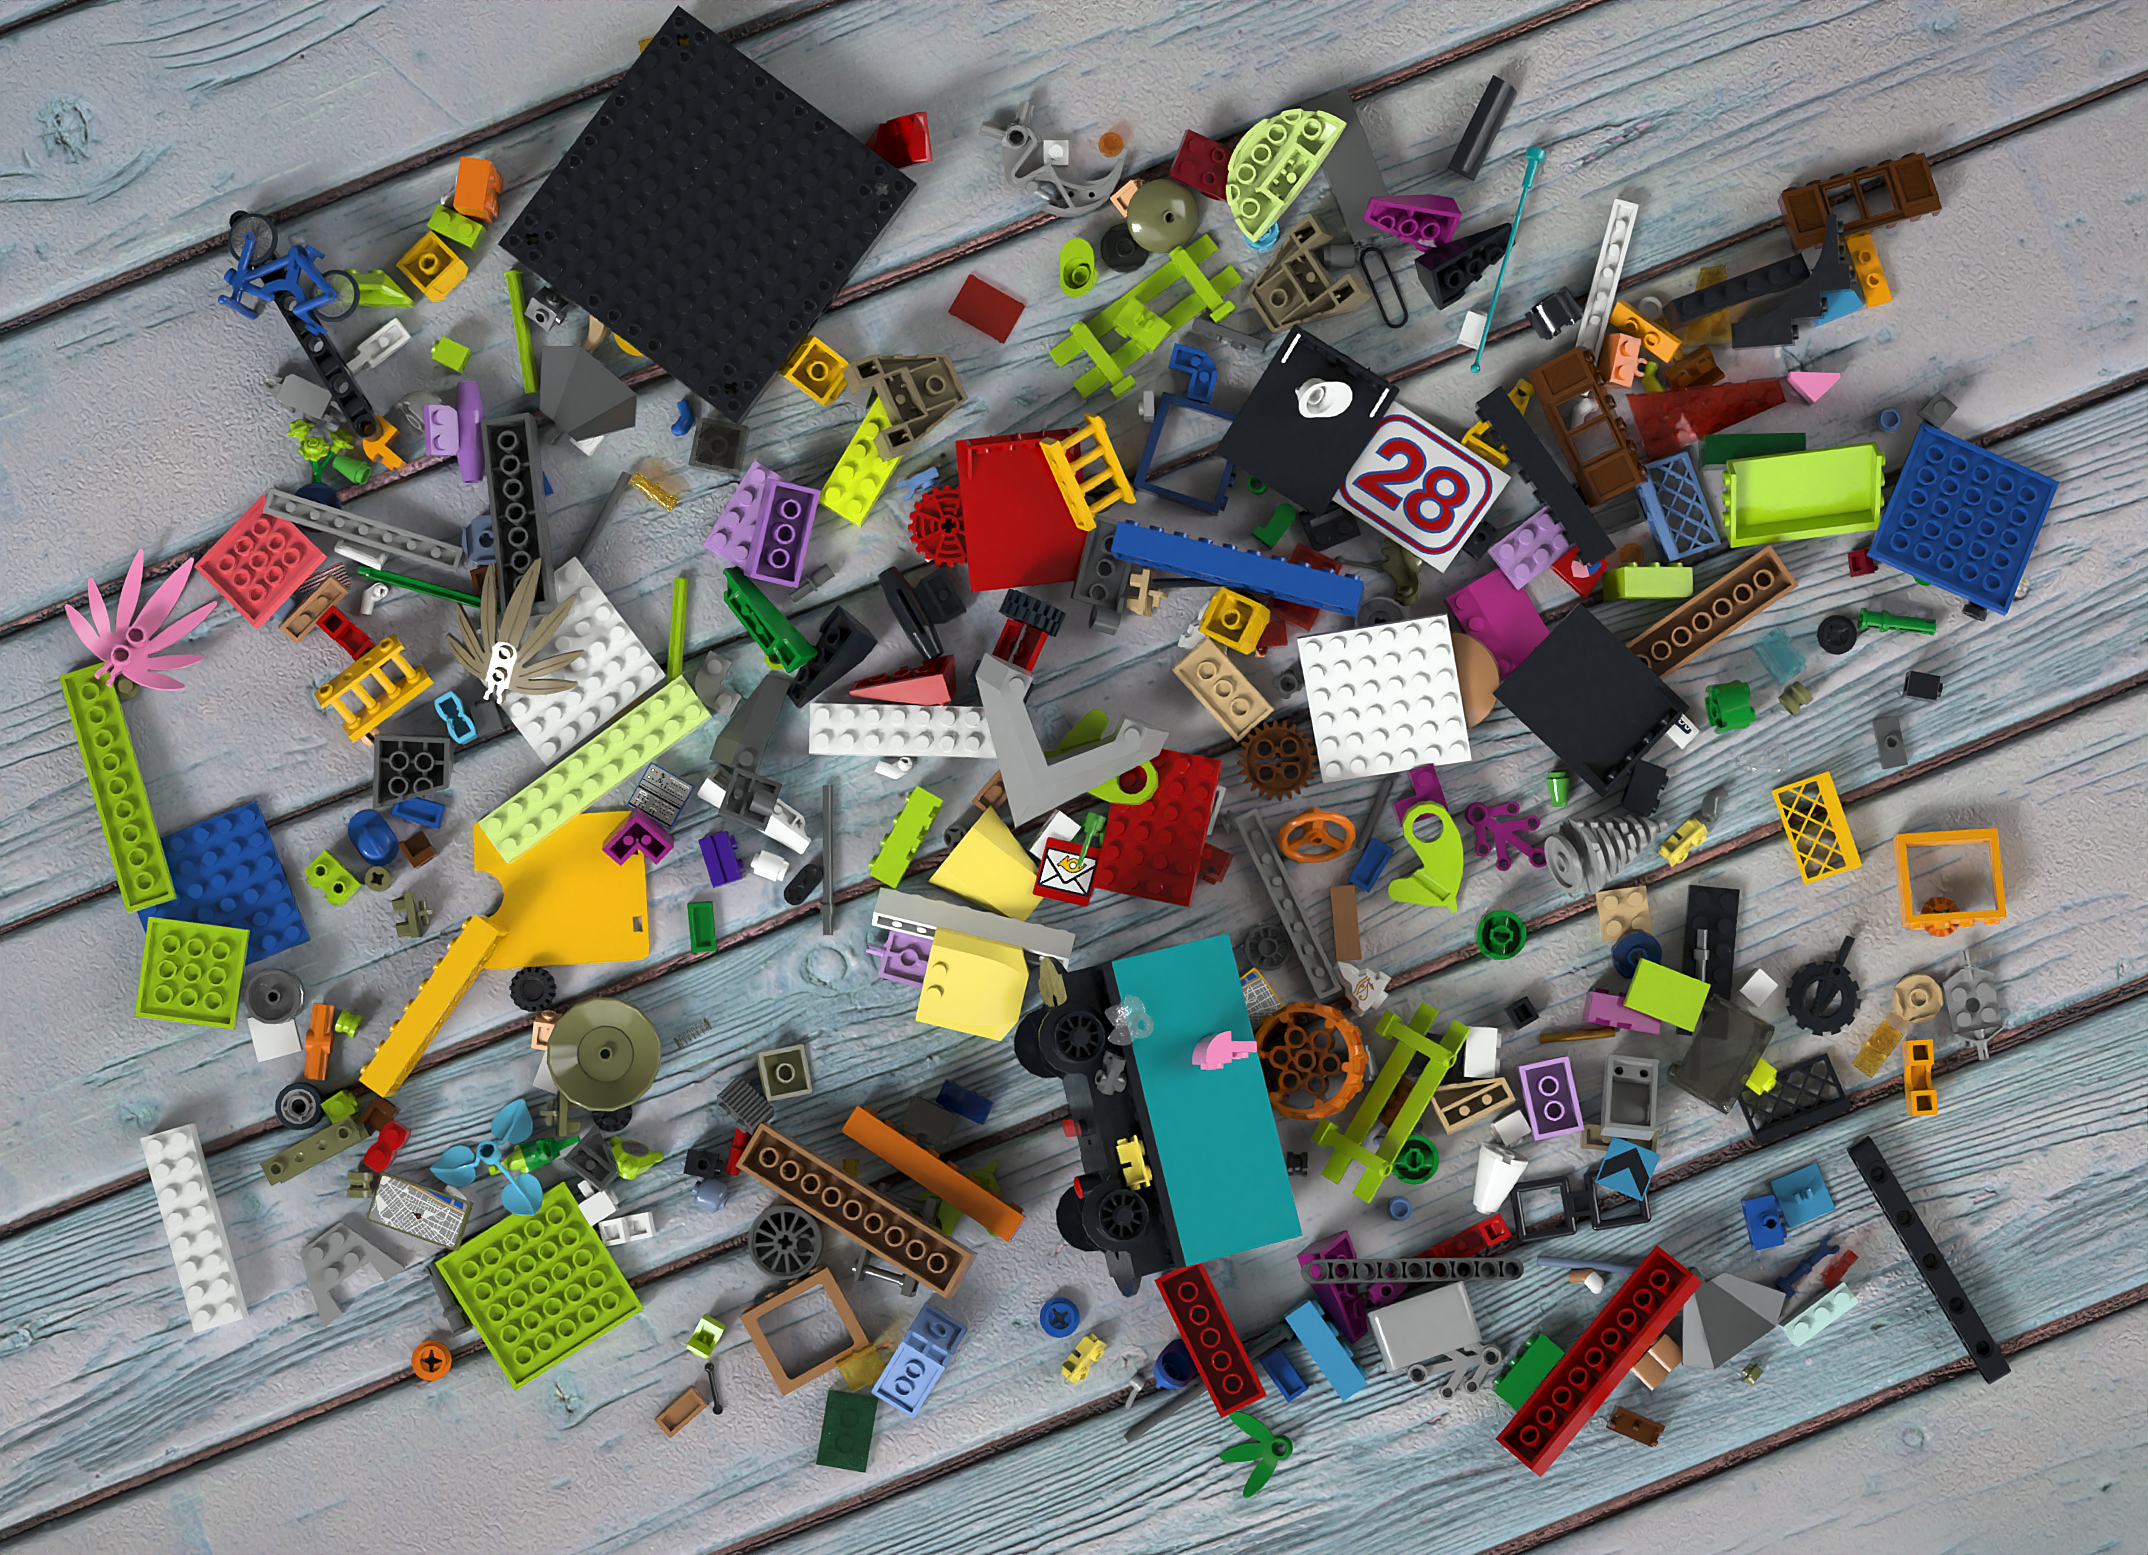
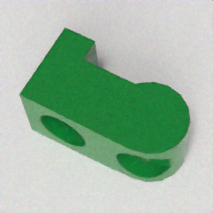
[1252,503,1296,550]

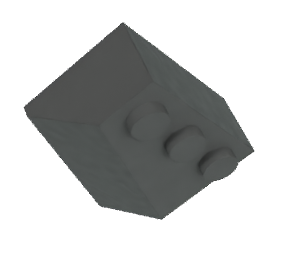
[373,733,455,810]

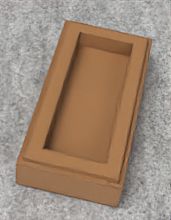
[654,1386,709,1438]

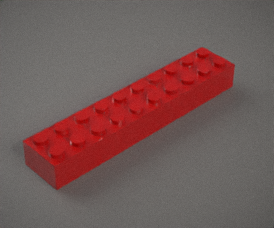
[1496,1245,1702,1477]

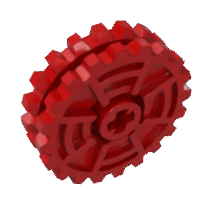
[908,485,967,568]

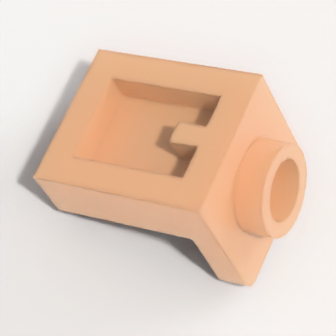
[1110,178,1146,218]
[531,1010,562,1051]

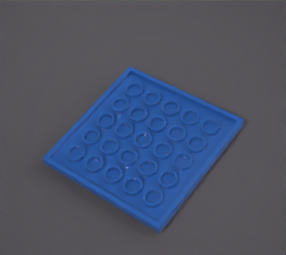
[1866,422,2059,616]
[137,801,311,966]

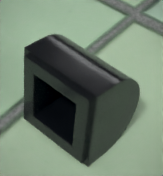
[1504,996,1539,1031]

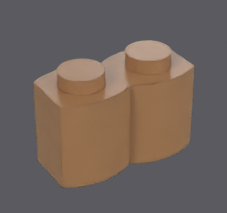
[1630,1331,1682,1390]

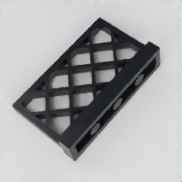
[1733,1053,1852,1147]

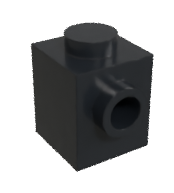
[1461,521,1498,561]
[1902,671,1943,702]
[683,1148,723,1179]

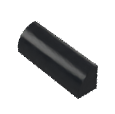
[1448,75,1517,181]

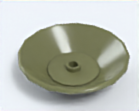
[547,997,661,1111]

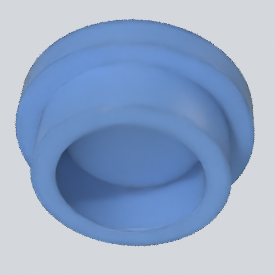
[1876,407,1901,433]
[1387,1196,1412,1221]

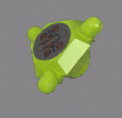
[609,1136,664,1180]

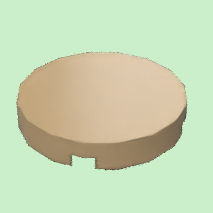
[1892,974,1943,1023]

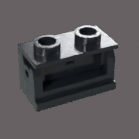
[1619,759,1669,817]

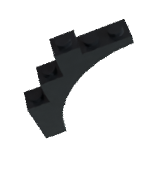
[1731,214,1857,351]

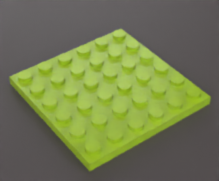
[435,1181,644,1391]

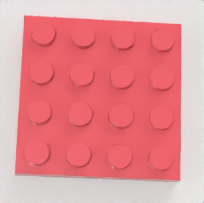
[194,494,327,630]

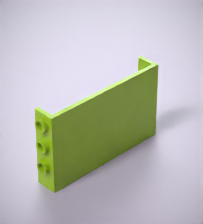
[1722,441,1885,548]

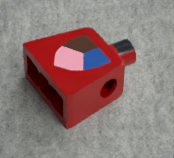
[1549,547,1609,599]

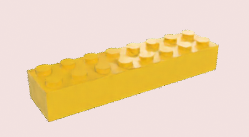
[359,914,509,1098]

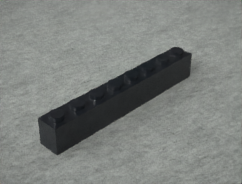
[1474,386,1616,569]

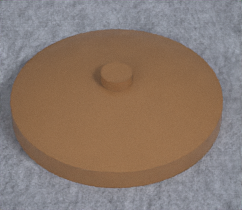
[1450,631,1501,729]

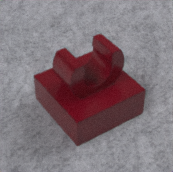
[1847,549,1879,577]

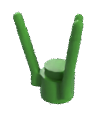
[1070,812,1106,866]

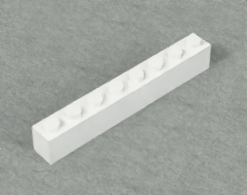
[872,887,1076,970]

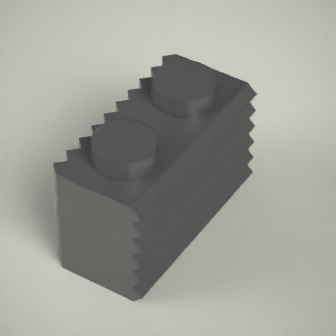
[717,1076,774,1136]

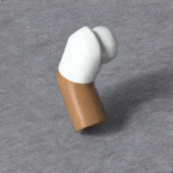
[1569,1269,1604,1294]

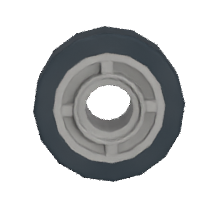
[275,1082,325,1130]

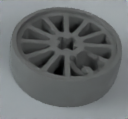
[748,1204,824,1280]

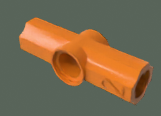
[304,1003,336,1080]

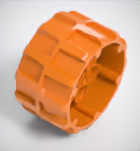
[1254,1002,1369,1120]

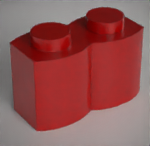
[363,1120,411,1173]

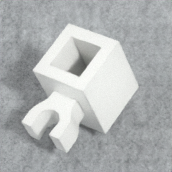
[577,1180,620,1226]

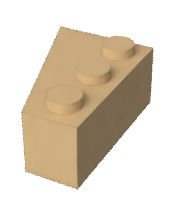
[1430,1077,1516,1136]

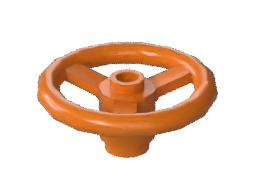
[1277,808,1356,863]

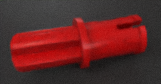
[725,1126,750,1176]

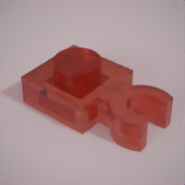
[1819,1250,1858,1289]

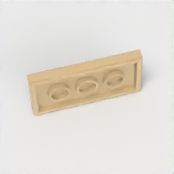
[1171,636,1275,743]

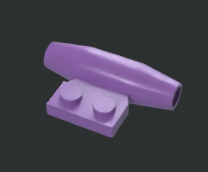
[424,381,485,483]

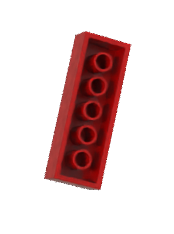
[1154,1262,1268,1418]

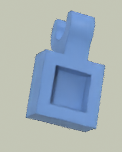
[897,466,940,501]

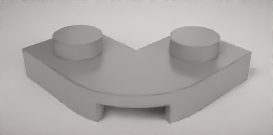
[695,651,742,718]

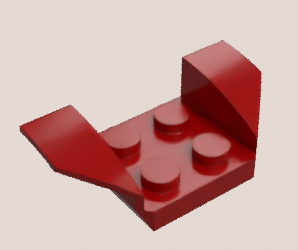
[865,112,933,170]

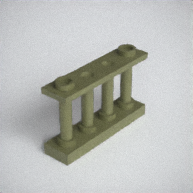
[260,1114,371,1186]

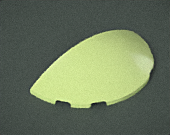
[1226,109,1347,243]

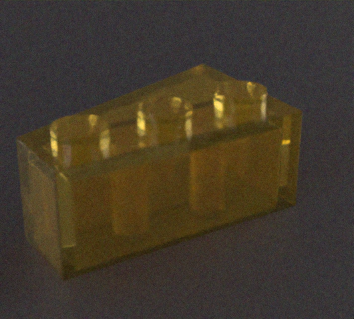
[1681,265,1732,349]

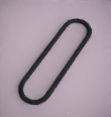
[1360,247,1408,329]

